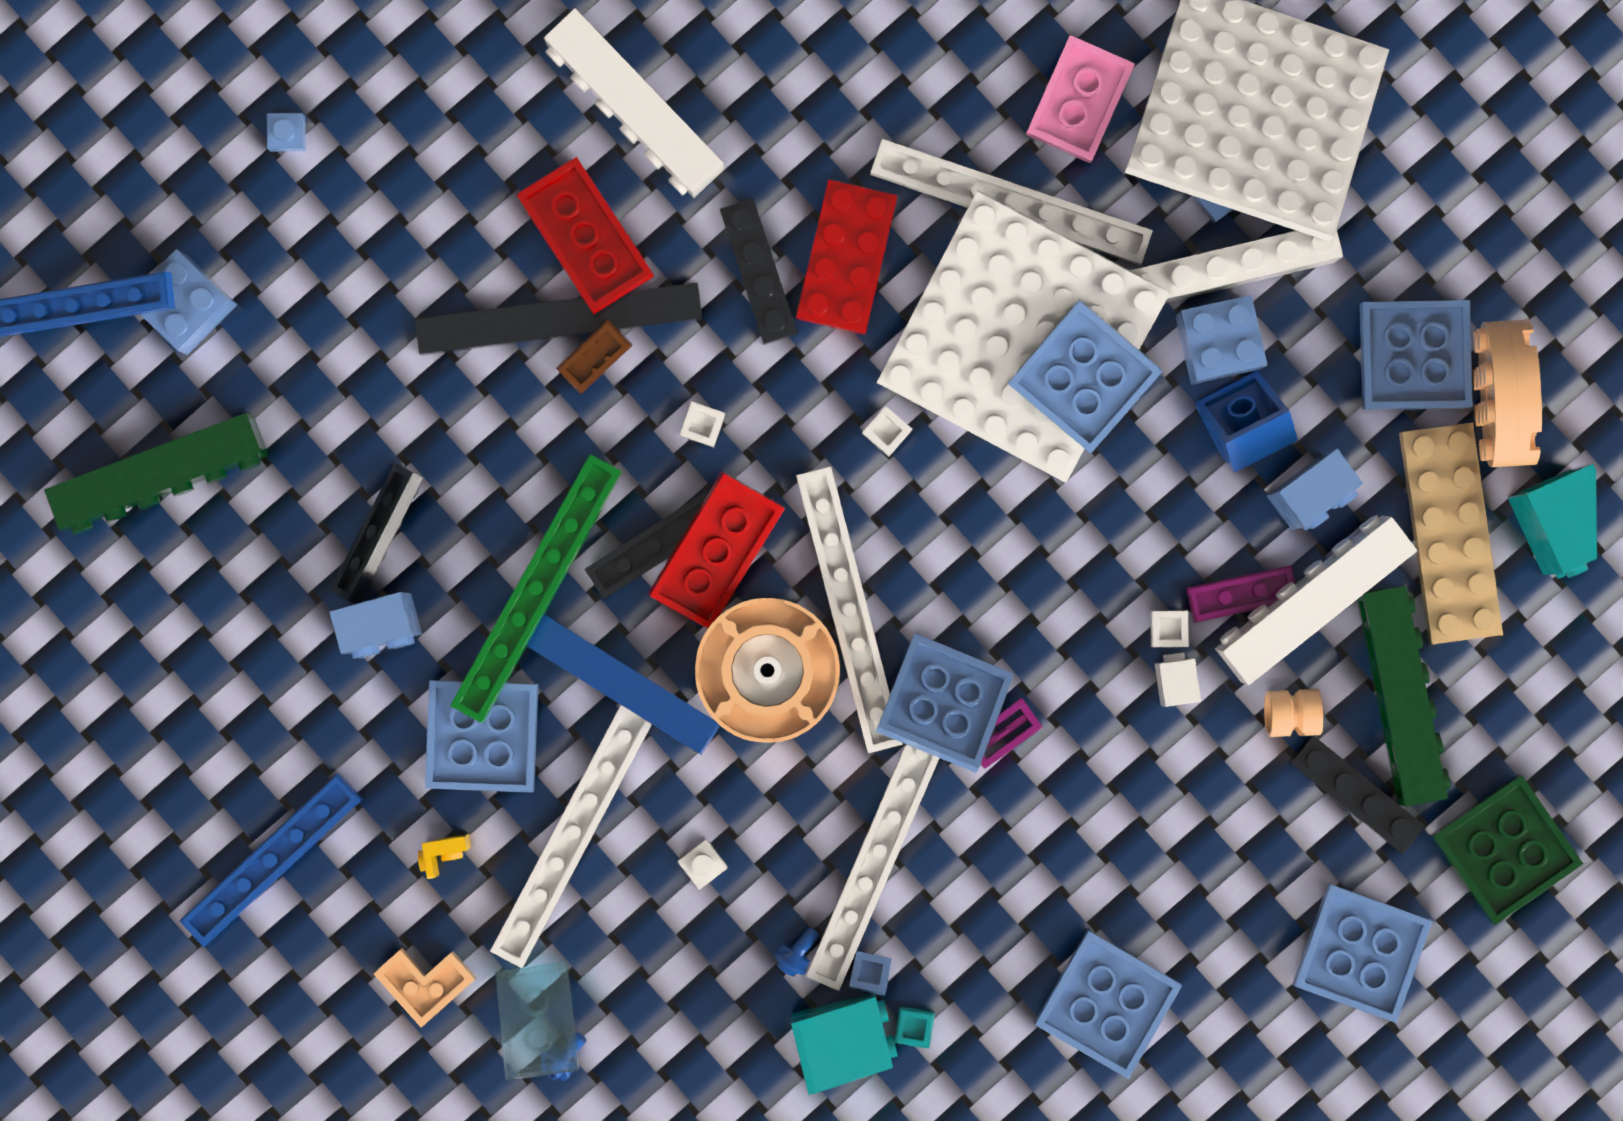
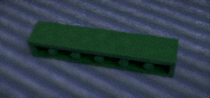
[44,413,269,535]
[1357,586,1451,807]

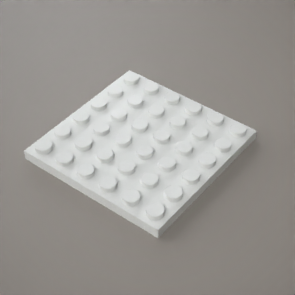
[1125,0,1389,242]
[877,191,1170,483]

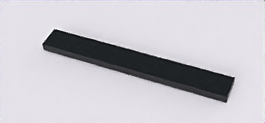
[415,282,703,355]

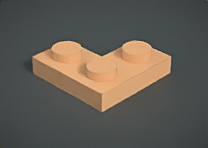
[374,948,477,1027]

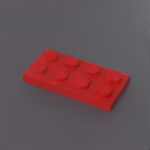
[516,157,654,315]
[796,179,898,335]
[648,471,785,629]

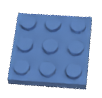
[1008,299,1163,454]
[1360,300,1473,410]
[875,633,1014,773]
[425,680,539,792]
[1292,883,1432,1023]
[1034,929,1182,1079]

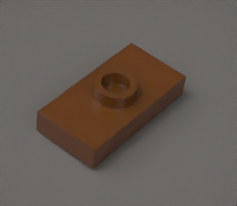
[556,319,633,394]

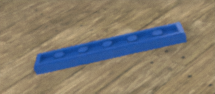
[0,271,175,337]
[527,614,720,755]
[179,773,363,947]

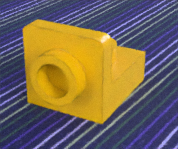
[418,834,471,879]

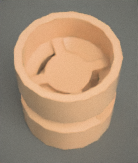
[1264,689,1323,737]

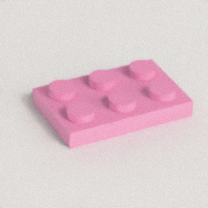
[1026,35,1135,163]

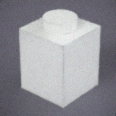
[1155,653,1201,707]

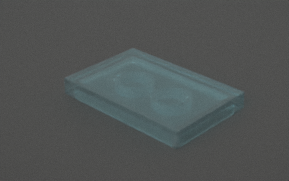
[495,961,579,1081]

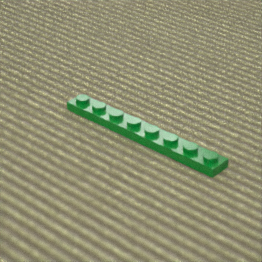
[450,454,622,724]

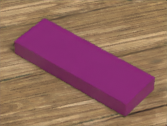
[1185,565,1296,623]

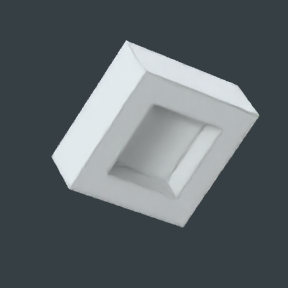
[680,401,726,448]
[862,406,912,457]
[1150,611,1189,647]
[677,838,728,890]

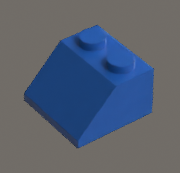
[1194,370,1298,473]

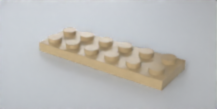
[1399,423,1503,644]

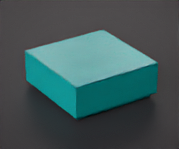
[894,1006,935,1049]

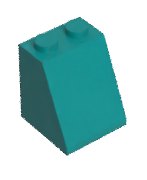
[1508,464,1597,579]
[791,993,898,1095]

